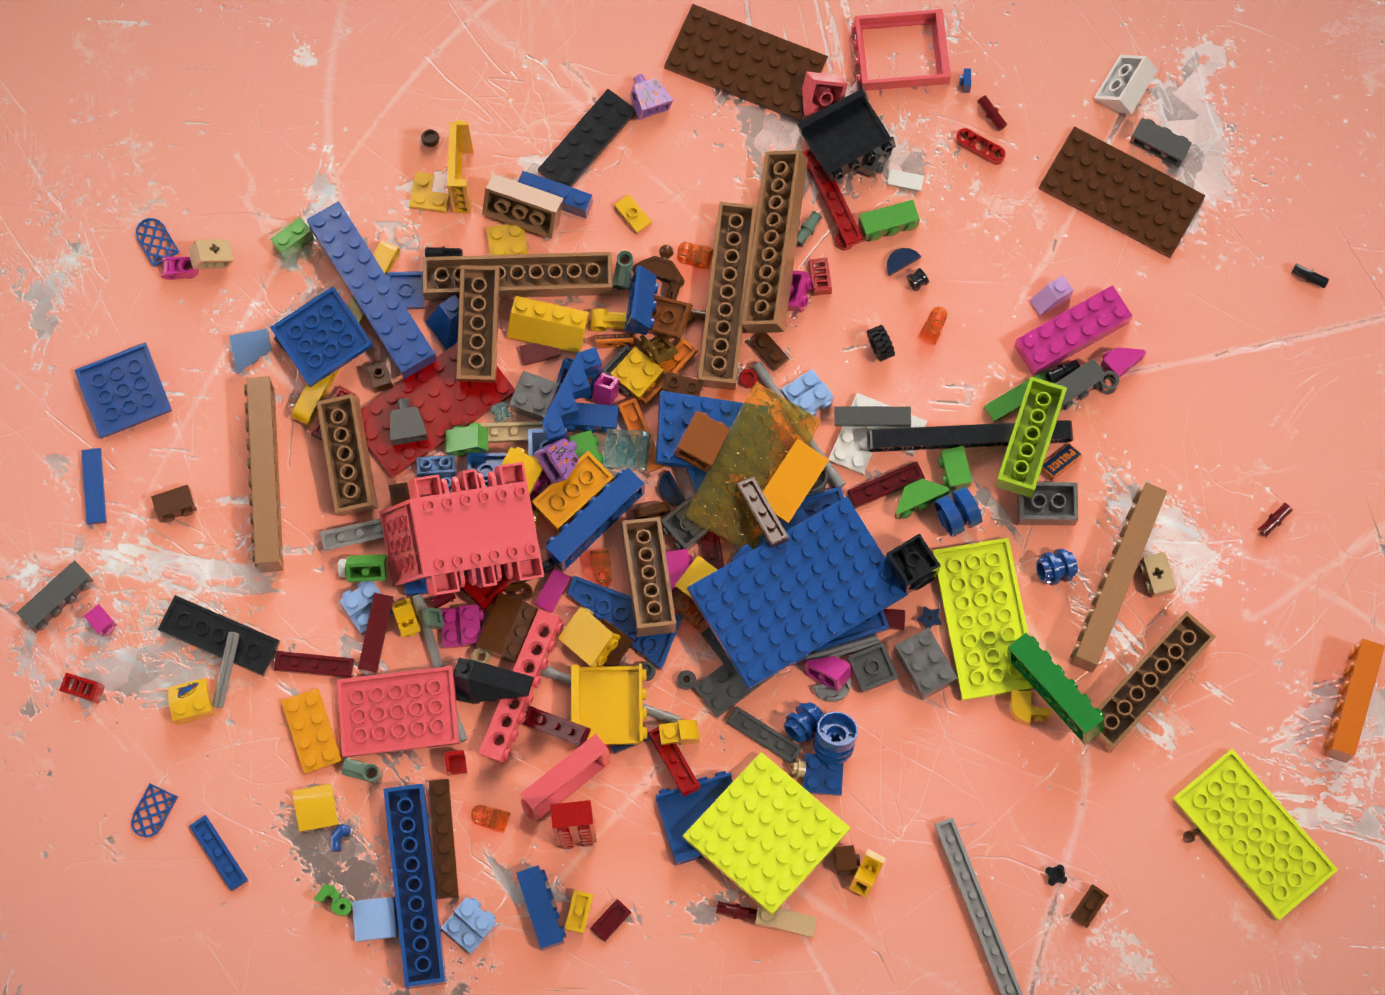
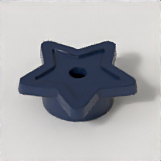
[917,606,942,629]

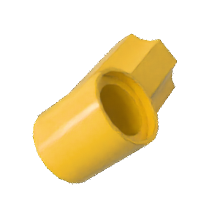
[590,308,627,332]

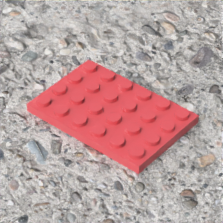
[337,666,460,758]

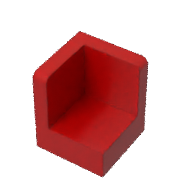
[444,750,468,776]

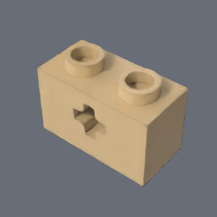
[188,238,234,269]
[1139,552,1176,598]

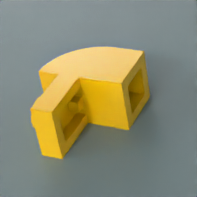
[392,598,421,637]
[1010,690,1051,726]
[659,720,700,745]
[849,849,886,898]

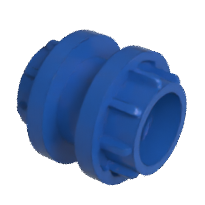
[1036,548,1078,586]
[784,702,824,743]

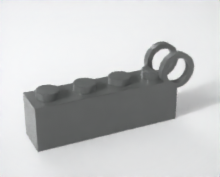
[1055,358,1119,411]

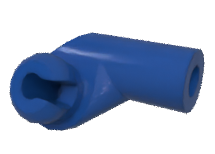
[331,824,351,852]

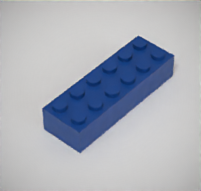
[545,468,645,572]

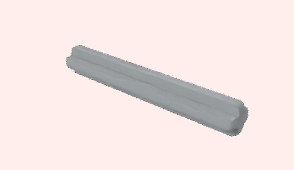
[212,632,239,708]
[804,635,879,662]

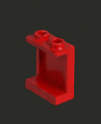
[460,565,514,610]

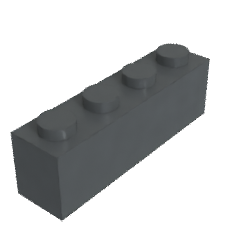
[16,560,94,633]

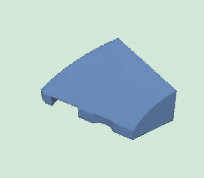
[229,328,272,374]

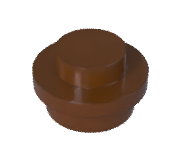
[421,129,440,147]

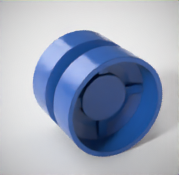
[934,487,983,537]

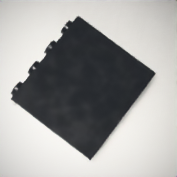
[797,89,896,183]

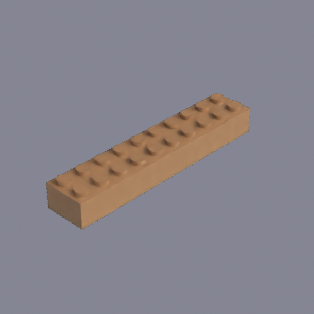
[741,150,808,333]
[698,201,757,390]
[423,252,613,300]
[244,376,284,572]
[1070,482,1167,673]

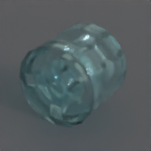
[490,402,513,423]

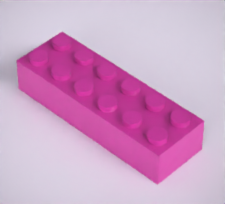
[1014,285,1133,377]

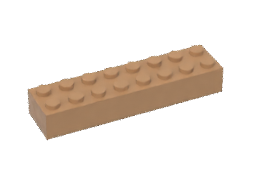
[1094,611,1216,753]

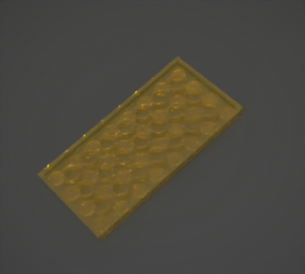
[684,382,821,550]

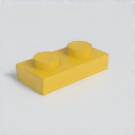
[564,890,594,934]

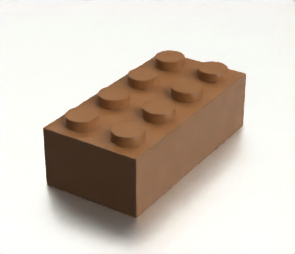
[482,174,564,239]

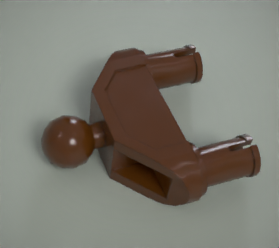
[629,244,685,300]

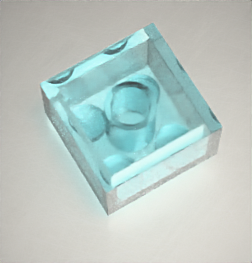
[603,429,651,472]

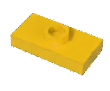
[614,194,652,234]

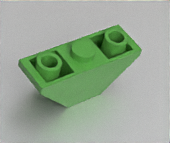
[895,479,949,519]

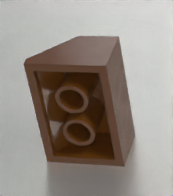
[475,593,538,662]

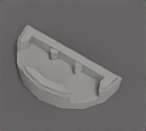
[813,679,851,702]

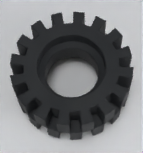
[867,325,895,362]

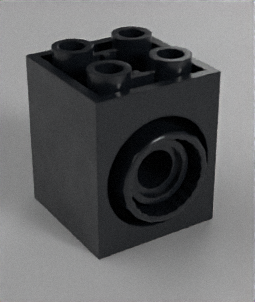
[885,533,941,594]

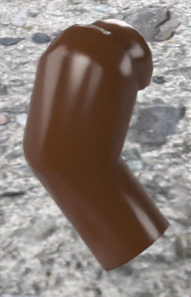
[687,309,706,325]

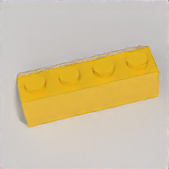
[507,296,589,354]

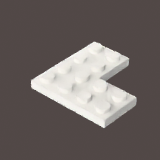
[829,393,927,476]

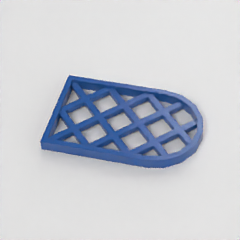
[136,218,180,267]
[131,783,178,838]

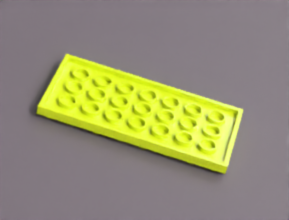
[932,537,1034,701]
[1172,749,1338,921]

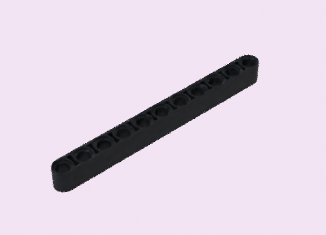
[866,420,1074,452]

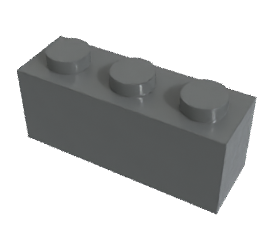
[1129,117,1192,167]

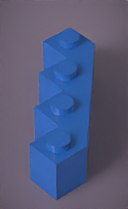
[542,347,603,444]

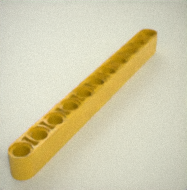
[291,240,400,426]

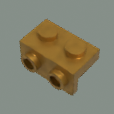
[639,334,678,364]

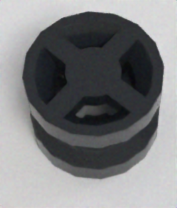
[906,268,930,292]

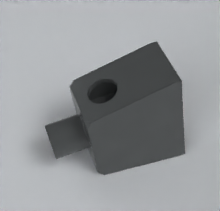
[390,398,428,446]

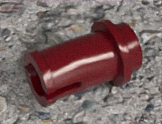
[430,593,456,609]

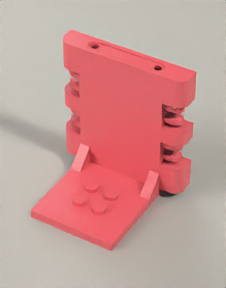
[379,462,545,596]

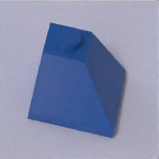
[426,295,459,350]

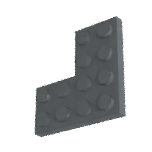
[693,627,779,718]

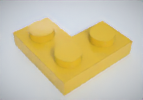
[409,172,449,214]

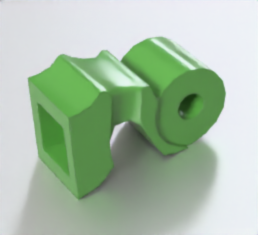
[313,883,352,917]

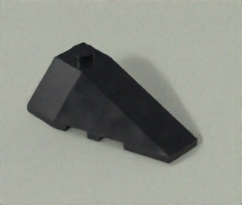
[453,657,534,704]

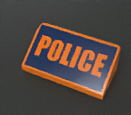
[595,333,634,349]
[1042,443,1083,481]

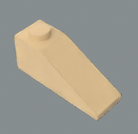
[755,905,817,938]

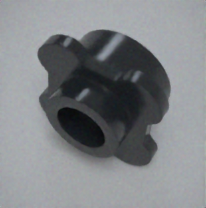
[1045,864,1067,886]

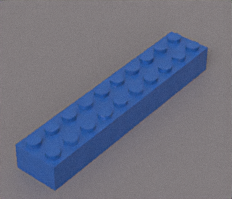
[306,201,437,379]
[383,783,447,989]

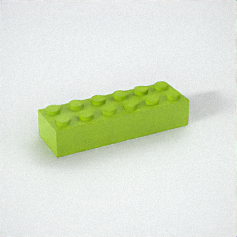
[995,376,1067,498]

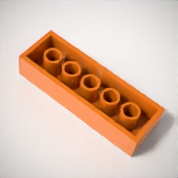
[1323,638,1385,763]

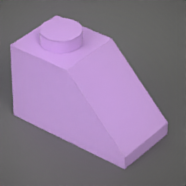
[1030,275,1074,316]

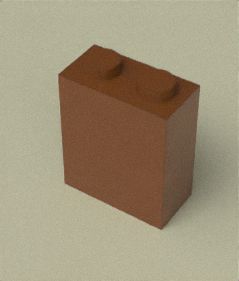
[673,411,730,473]

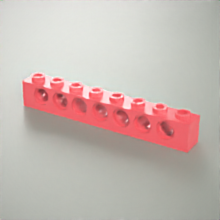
[478,609,564,764]

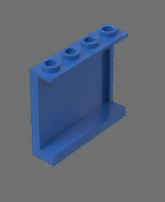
[655,771,733,866]

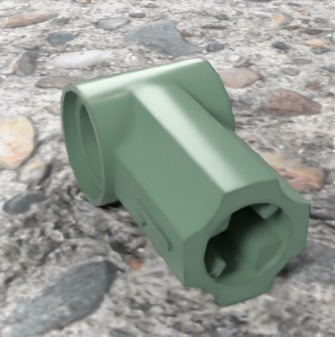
[613,250,634,291]
[342,758,383,784]

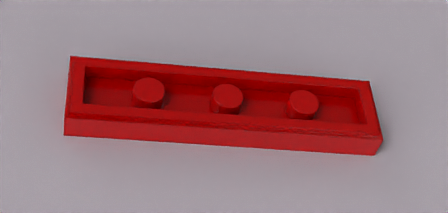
[648,727,701,797]

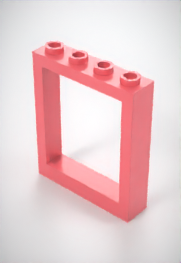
[851,9,951,91]
[520,734,610,822]

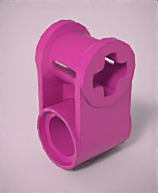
[161,256,199,280]

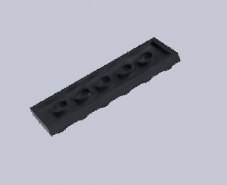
[538,88,636,187]
[158,595,280,677]

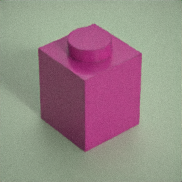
[593,373,619,405]
[84,604,117,637]

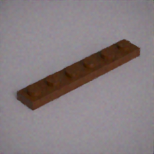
[429,779,459,899]

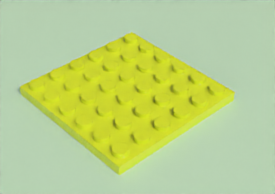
[682,752,851,915]

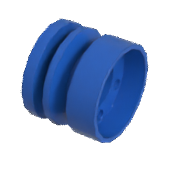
[813,711,858,764]

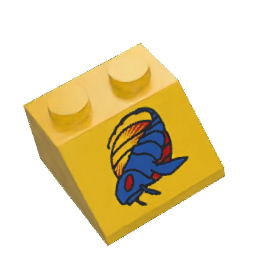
[168,678,215,725]

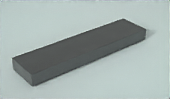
[834,406,911,427]
[726,706,803,764]

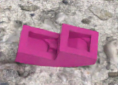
[535,568,571,613]

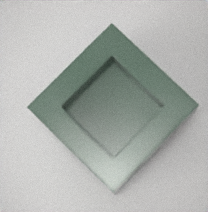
[422,607,444,630]

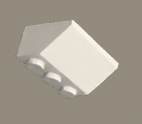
[1094,54,1158,114]

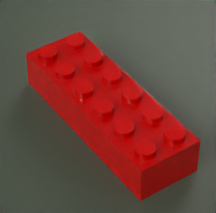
[550,800,597,849]

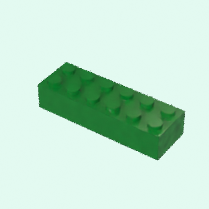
[1008,633,1104,745]

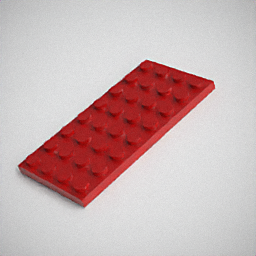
[361,342,515,479]

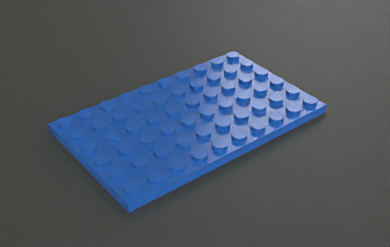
[687,496,908,689]

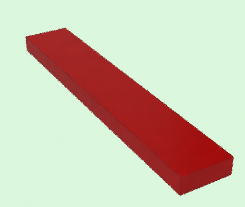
[802,149,864,248]

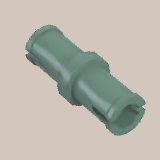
[797,211,822,247]

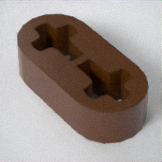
[633,502,670,519]
[501,583,533,602]

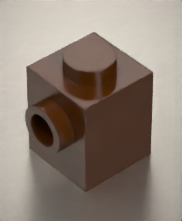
[367,361,393,393]
[833,845,860,876]

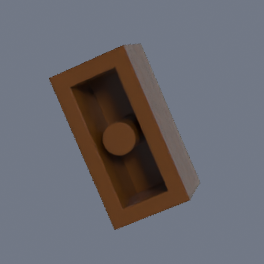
[151,484,197,523]

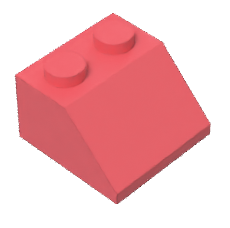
[802,72,848,115]

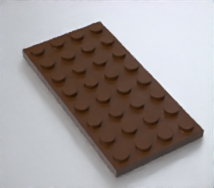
[664,4,828,122]
[1038,126,1206,258]

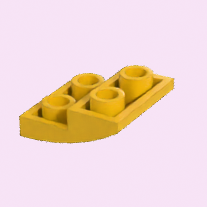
[293,783,339,832]

